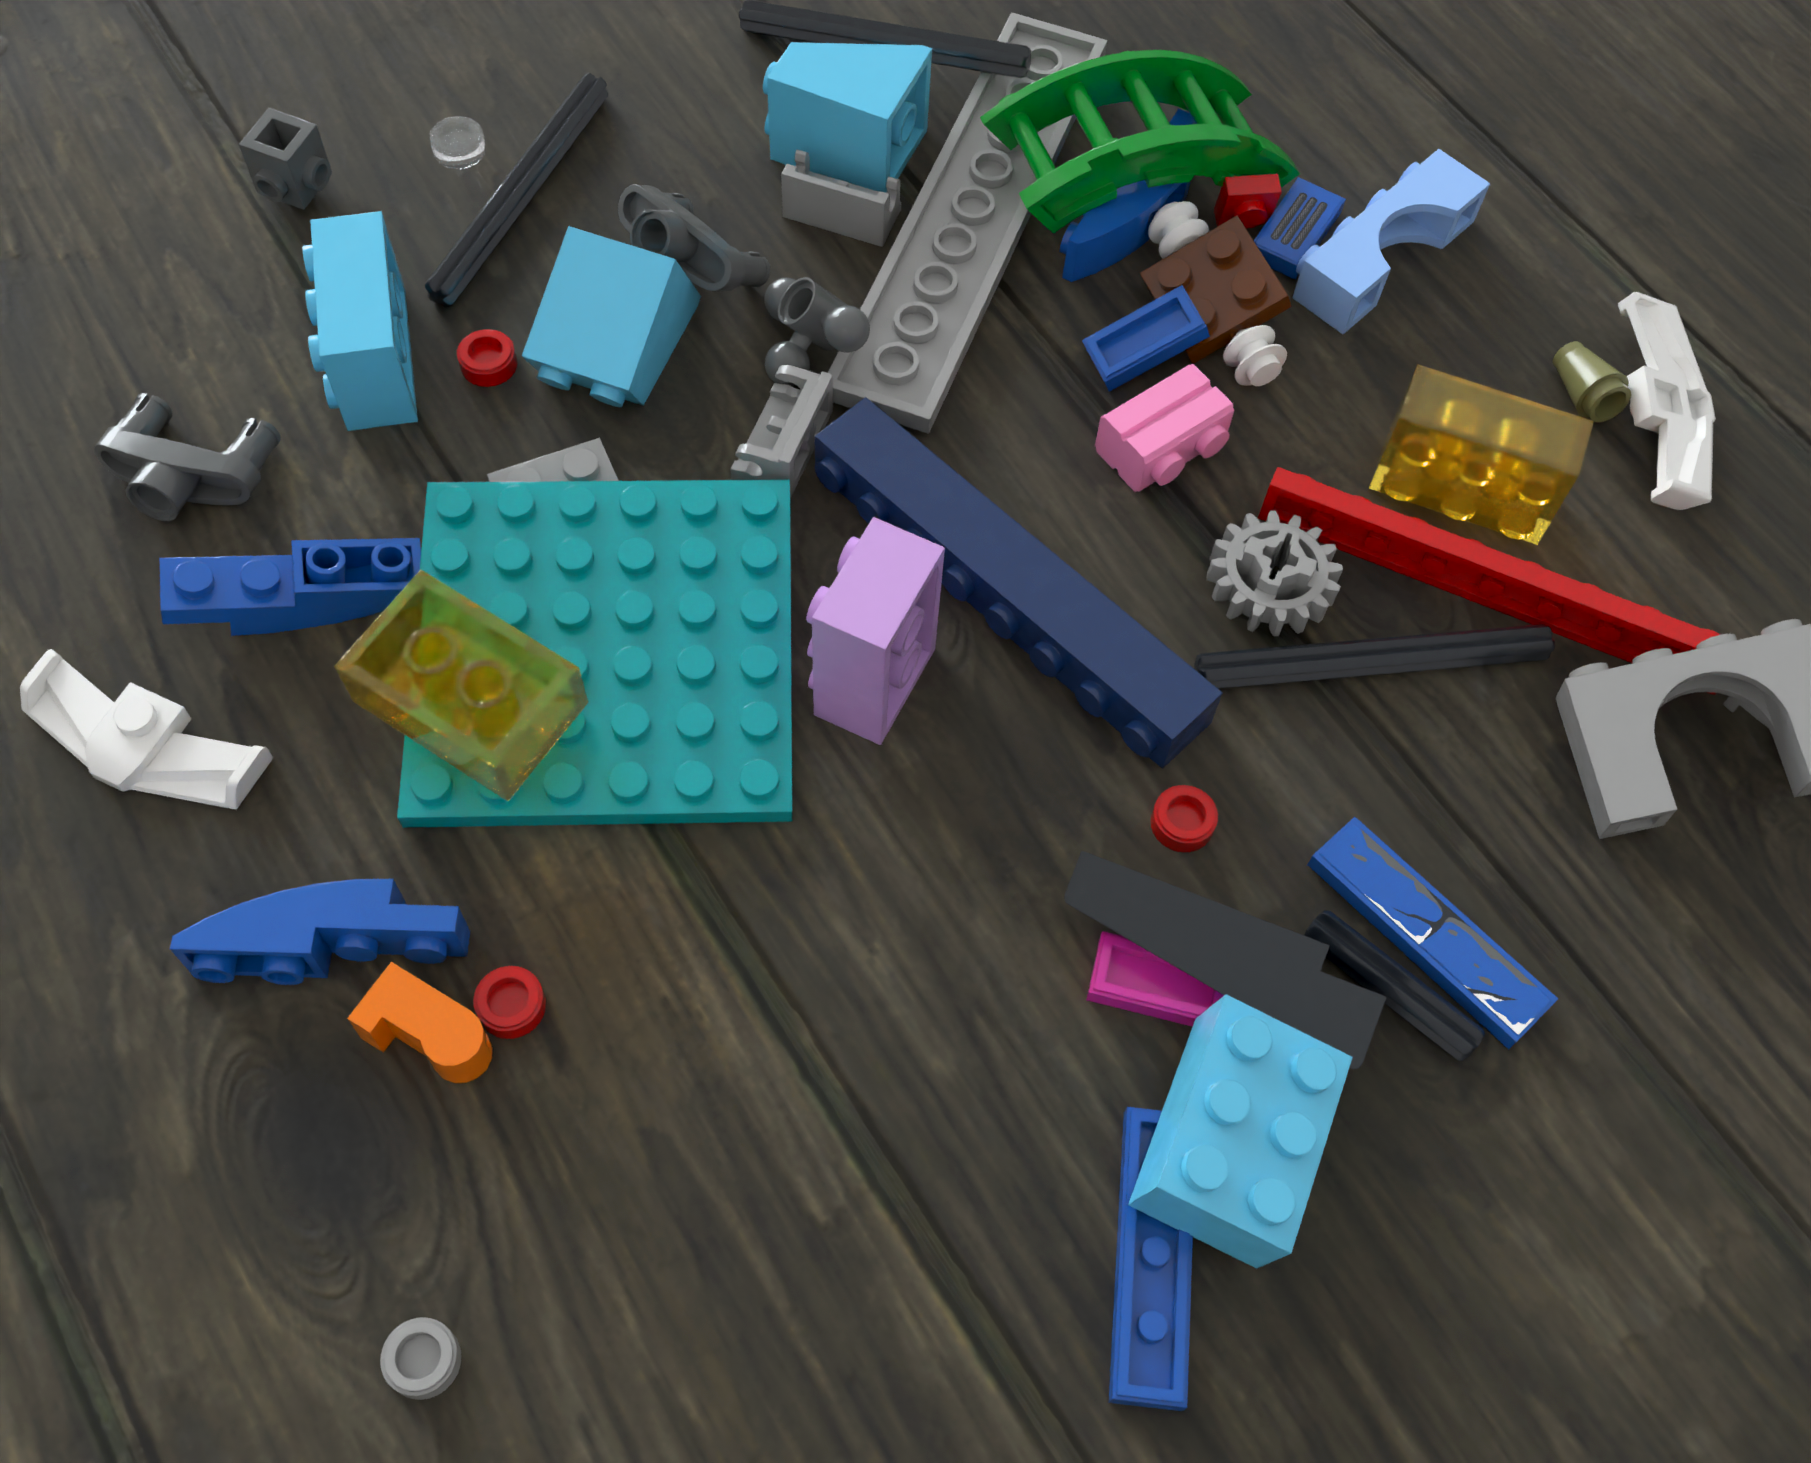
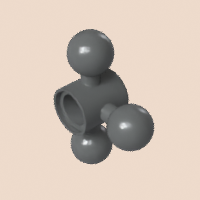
[764,277,870,387]

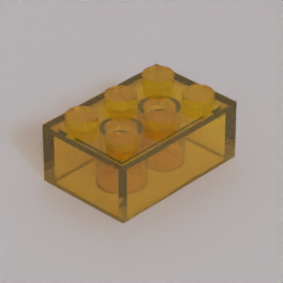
[1369,364,1594,545]
[334,569,589,801]

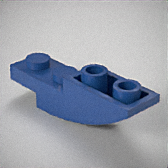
[1060,108,1196,282]
[159,538,422,636]
[170,879,470,985]

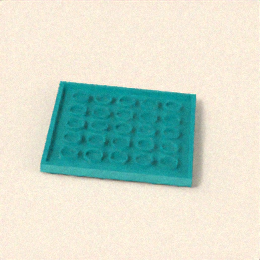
[397,480,793,828]

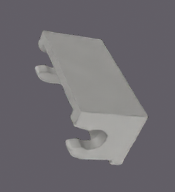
[781,149,901,247]
[730,365,833,498]

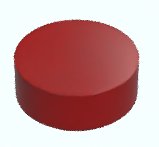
[457,329,517,387]
[1151,785,1218,853]
[473,966,546,1039]

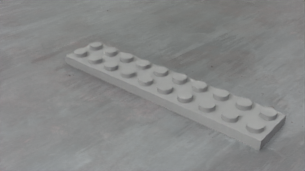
[828,12,1108,434]

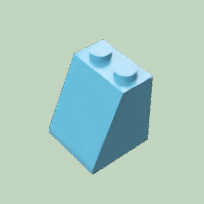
[763,42,932,193]
[522,226,701,407]

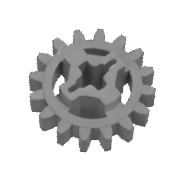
[1207,511,1343,636]

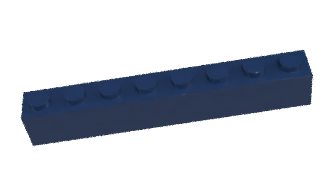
[814,397,1223,769]

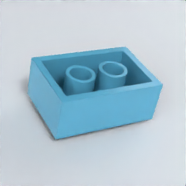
[303,211,418,431]
[1128,994,1352,1269]

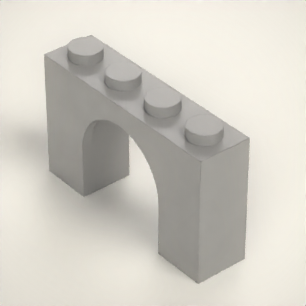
[1555,619,1811,839]

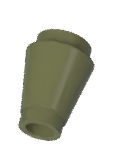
[1553,341,1631,422]

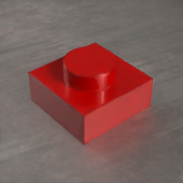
[1214,174,1282,228]

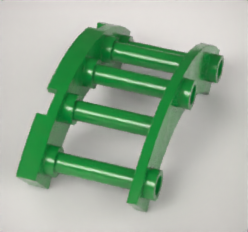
[980,50,1300,234]

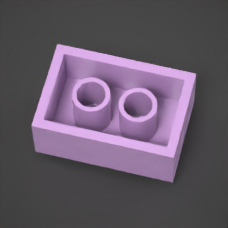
[806,517,945,745]

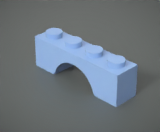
[1292,149,1490,335]

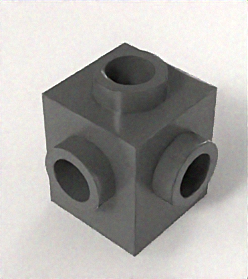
[239,108,332,210]

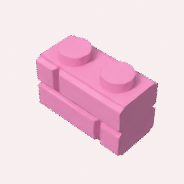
[1095,364,1234,492]

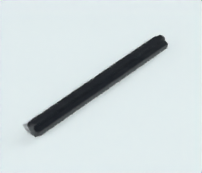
[739,0,1031,78]
[425,73,608,307]
[1194,624,1555,689]

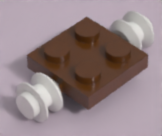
[1140,201,1292,386]

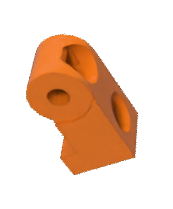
[347,962,493,1083]

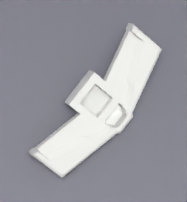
[1618,292,1716,510]
[20,649,273,810]

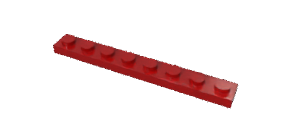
[1258,467,1720,695]

